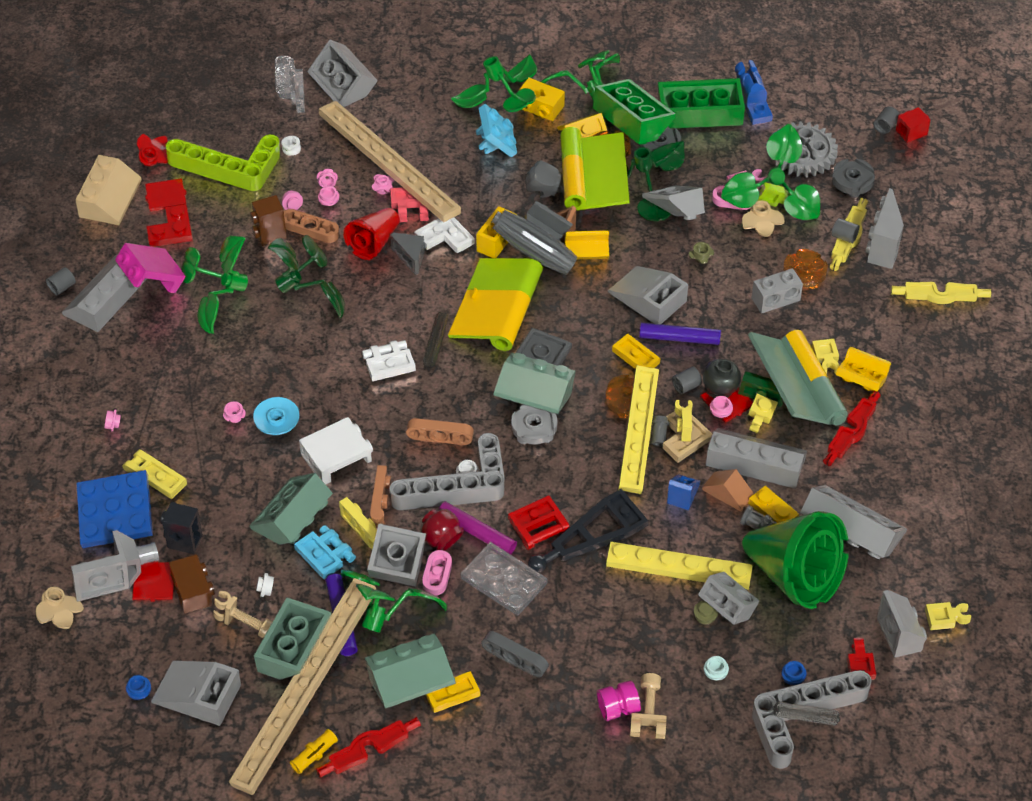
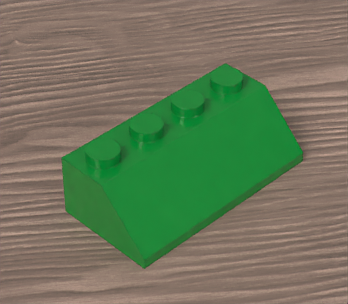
[658,78,745,128]
[593,79,676,145]

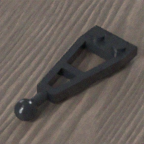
[528,489,649,574]

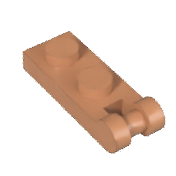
[370,465,391,529]

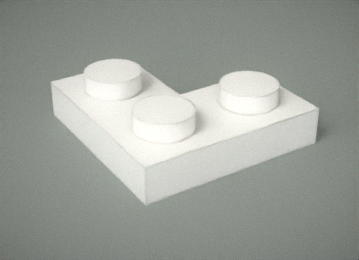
[414,217,475,253]

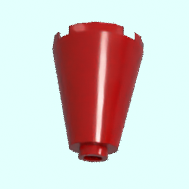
[343,208,400,260]

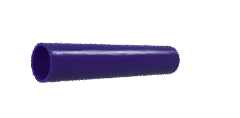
[640,323,721,345]
[325,574,358,656]

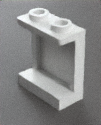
[299,417,373,485]

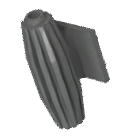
[491,201,577,275]

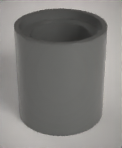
[874,106,900,134]
[832,218,860,244]
[46,267,76,295]
[672,366,702,394]

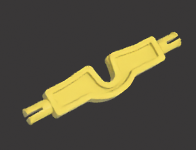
[830,198,868,271]
[891,282,991,304]

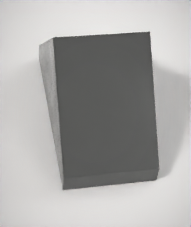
[390,232,425,275]

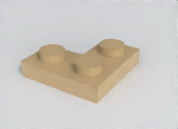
[663,406,713,463]

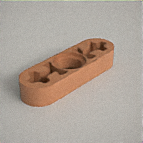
[284,209,340,243]
[406,418,474,445]

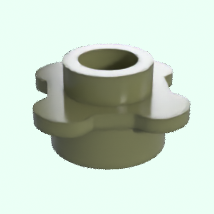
[689,242,714,264]

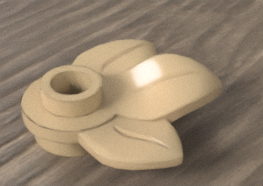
[742,200,785,237]
[36,587,84,629]

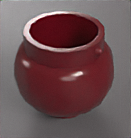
[421,509,464,551]

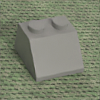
[367,524,426,587]
[877,590,927,658]

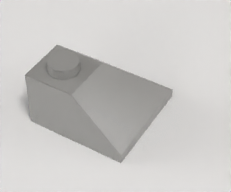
[642,185,705,220]

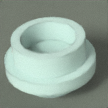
[704,656,729,680]

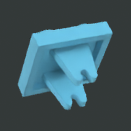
[476,104,517,157]

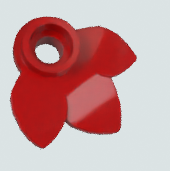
[137,134,168,166]

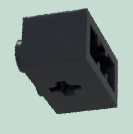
[160,502,203,555]

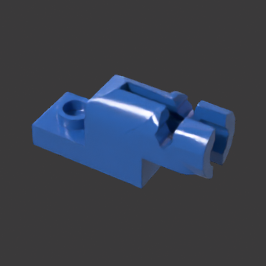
[735,60,773,125]

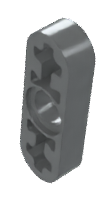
[481,631,549,677]

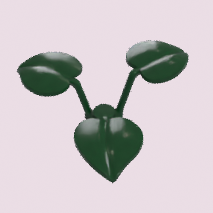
[627,141,685,221]
[268,235,345,319]

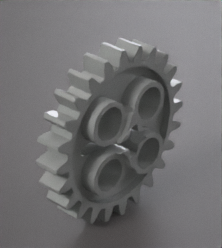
[771,121,838,177]

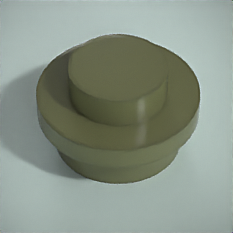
[694,601,718,624]

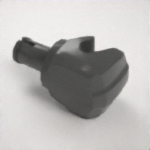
[525,161,564,198]

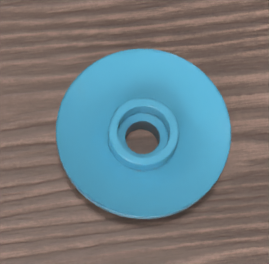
[253,397,299,435]

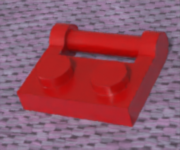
[508,495,570,550]

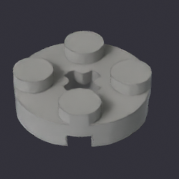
[511,404,557,444]

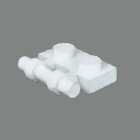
[362,340,416,382]

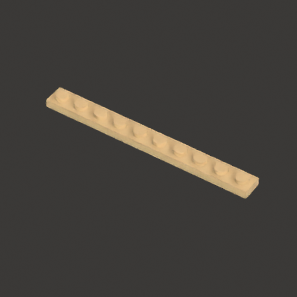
[319,101,461,222]
[229,578,376,795]

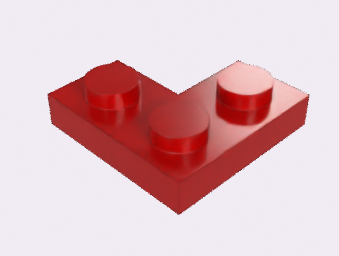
[146,204,193,247]

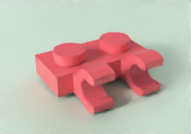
[390,188,429,222]

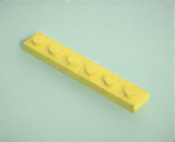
[618,365,659,494]
[606,542,753,590]

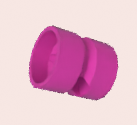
[596,680,641,721]

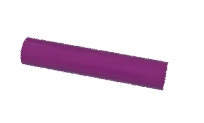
[438,501,517,556]

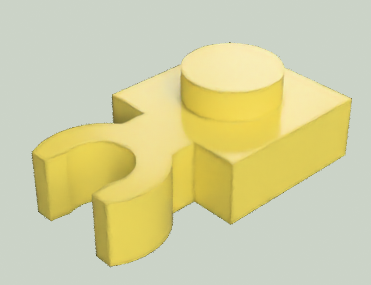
[811,339,839,374]
[925,602,971,630]

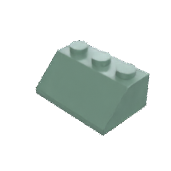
[494,353,575,414]
[249,473,333,545]
[254,598,332,679]
[365,633,456,709]

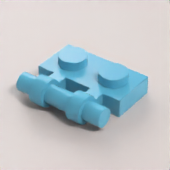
[294,525,356,580]

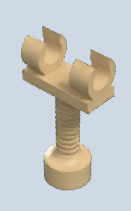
[213,591,273,639]
[630,673,666,739]

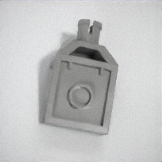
[71,530,159,602]

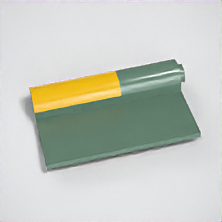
[748,330,848,426]

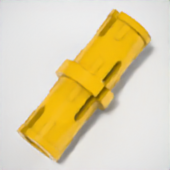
[290,729,338,774]

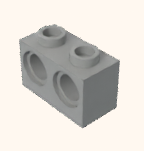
[751,268,803,314]
[698,572,759,625]

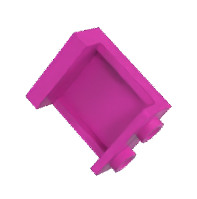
[115,243,186,293]

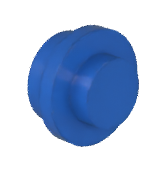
[781,661,807,685]
[126,675,151,700]

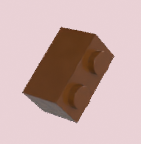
[250,195,287,246]
[169,554,215,614]

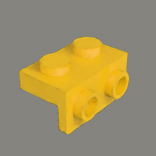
[836,347,891,392]

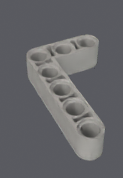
[389,433,504,510]
[752,670,872,769]

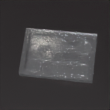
[461,542,548,616]

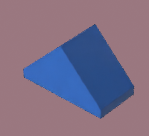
[667,474,700,510]

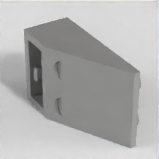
[865,188,904,269]
[608,266,688,324]
[151,661,241,726]

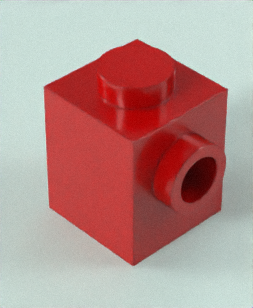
[896,107,931,143]

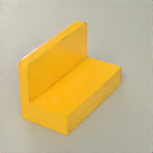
[557,113,608,138]
[565,231,609,260]

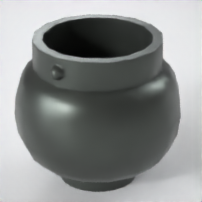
[703,359,741,398]

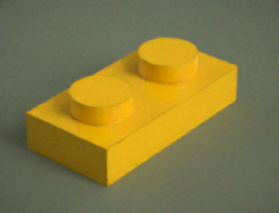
[612,334,660,369]
[748,486,799,523]
[425,671,480,713]

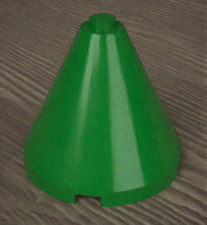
[742,511,849,609]

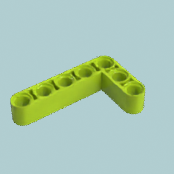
[166,134,280,191]

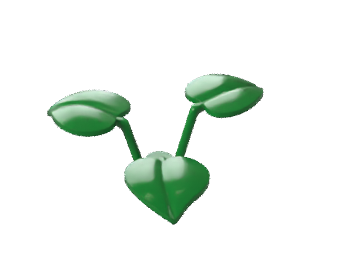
[541,50,620,102]
[451,54,538,112]
[721,124,820,220]
[181,236,248,334]
[340,570,447,633]

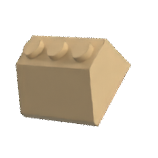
[76,155,142,225]

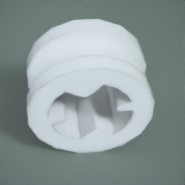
[281,136,301,156]

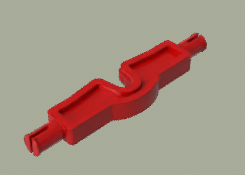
[823,390,881,466]
[316,717,421,778]

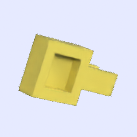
[748,394,778,433]
[675,400,693,441]

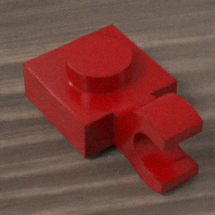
[847,638,876,680]

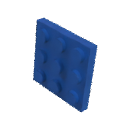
[76,470,153,548]

